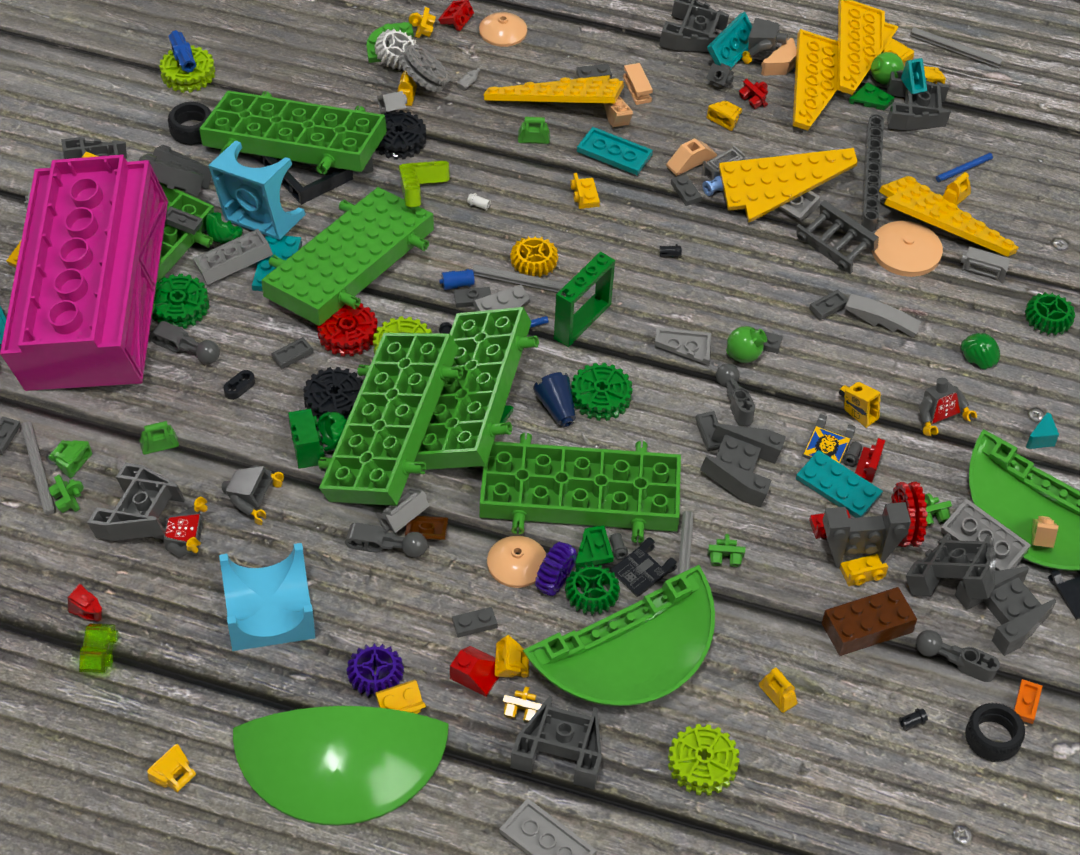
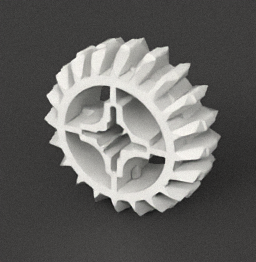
[375,29,418,71]

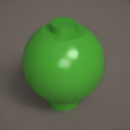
[871,52,904,85]
[726,326,767,363]

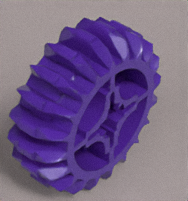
[535,541,577,596]
[347,643,404,697]

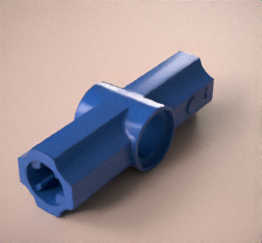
[168,30,196,73]

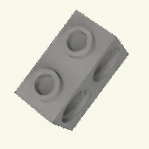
[377,91,407,113]

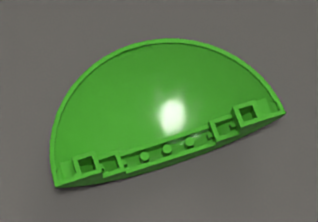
[969,429,1080,571]
[523,565,715,706]
[233,706,448,825]

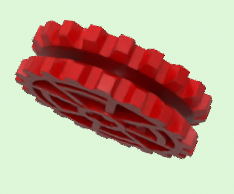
[317,303,378,356]
[891,482,928,547]

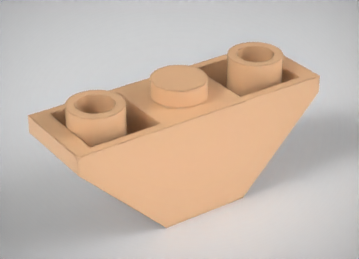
[761,38,797,76]
[604,96,633,127]
[666,138,717,176]
[1032,516,1059,548]

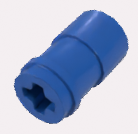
[439,269,475,290]

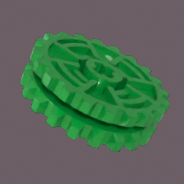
[152,274,209,329]
[571,363,633,421]

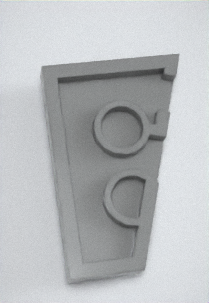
[473,284,530,311]
[655,327,711,365]

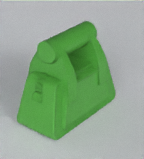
[518,117,550,144]
[140,421,179,455]
[48,440,92,478]

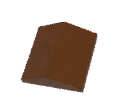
[405,516,448,540]

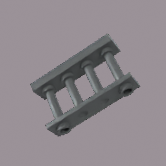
[796,200,879,274]

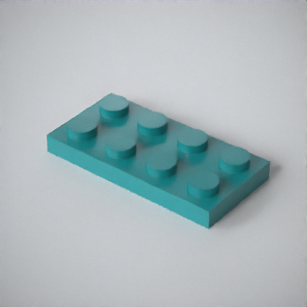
[707,12,752,69]
[577,127,653,176]
[252,235,302,291]
[796,450,883,518]

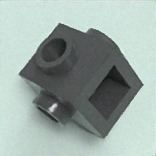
[706,63,734,89]

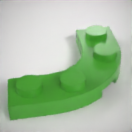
[367,22,413,63]

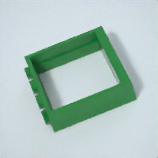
[554,252,615,347]

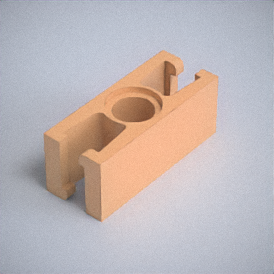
[623,63,653,105]

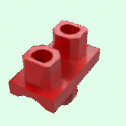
[739,79,768,109]

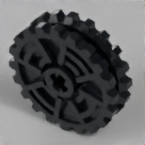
[375,110,426,160]
[303,367,363,420]

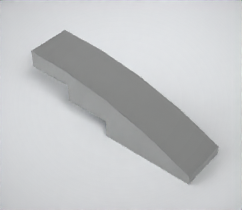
[845,294,921,338]

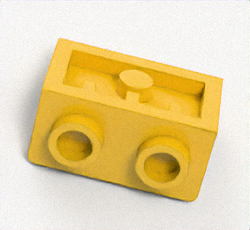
[570,173,600,209]
[840,554,888,586]
[375,680,426,714]

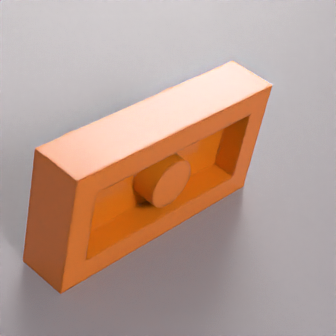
[1014,679,1043,724]

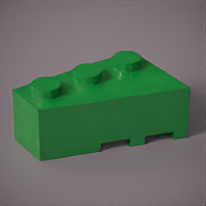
[288,409,324,469]

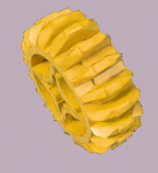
[510,236,558,278]

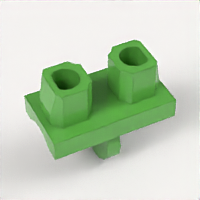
[48,475,84,513]
[925,493,952,527]
[707,534,745,567]

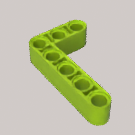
[399,161,450,207]

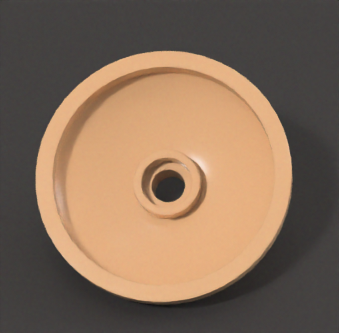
[479,12,527,47]
[487,536,546,588]

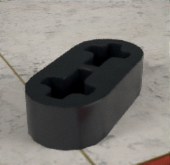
[223,370,255,400]

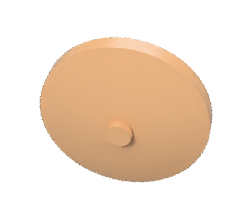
[871,221,943,277]

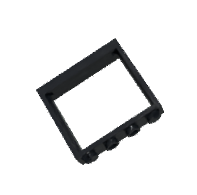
[263,156,353,205]

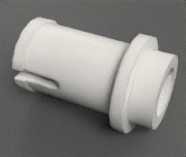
[467,193,491,211]

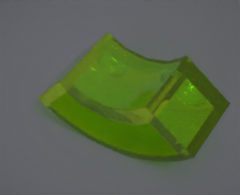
[79,623,118,673]

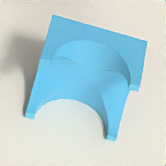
[208,141,306,240]
[219,543,315,651]

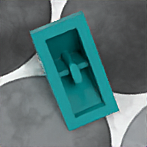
[901,58,927,94]
[1026,412,1059,449]

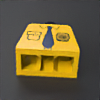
[839,382,881,428]

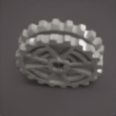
[398,44,451,93]

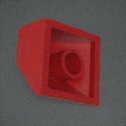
[450,646,499,697]

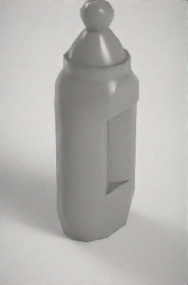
[457,68,480,90]

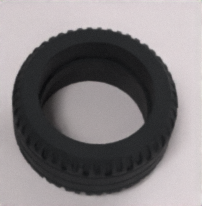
[168,102,211,145]
[965,703,1025,762]

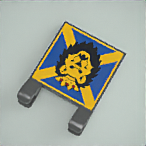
[802,414,856,464]

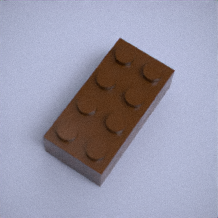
[821,587,917,656]

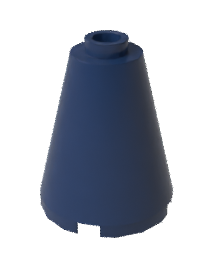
[533,372,576,427]

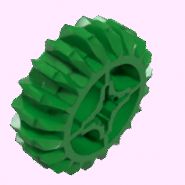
[1025,292,1075,336]
[565,563,620,615]

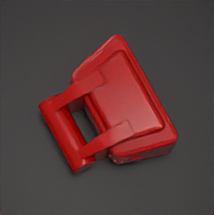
[68,583,102,622]

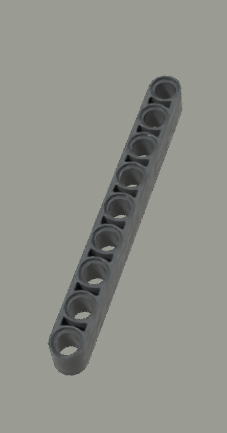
[861,114,884,232]

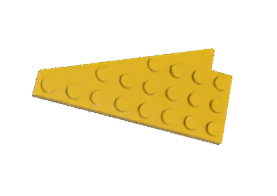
[837,0,898,95]
[792,29,838,131]
[484,75,624,103]
[718,148,858,223]
[879,176,1019,257]

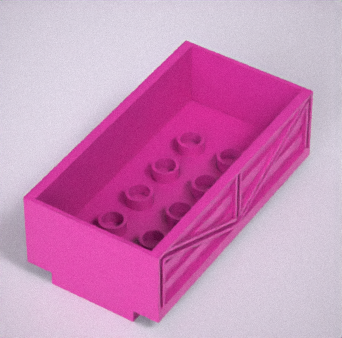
[0,155,168,391]

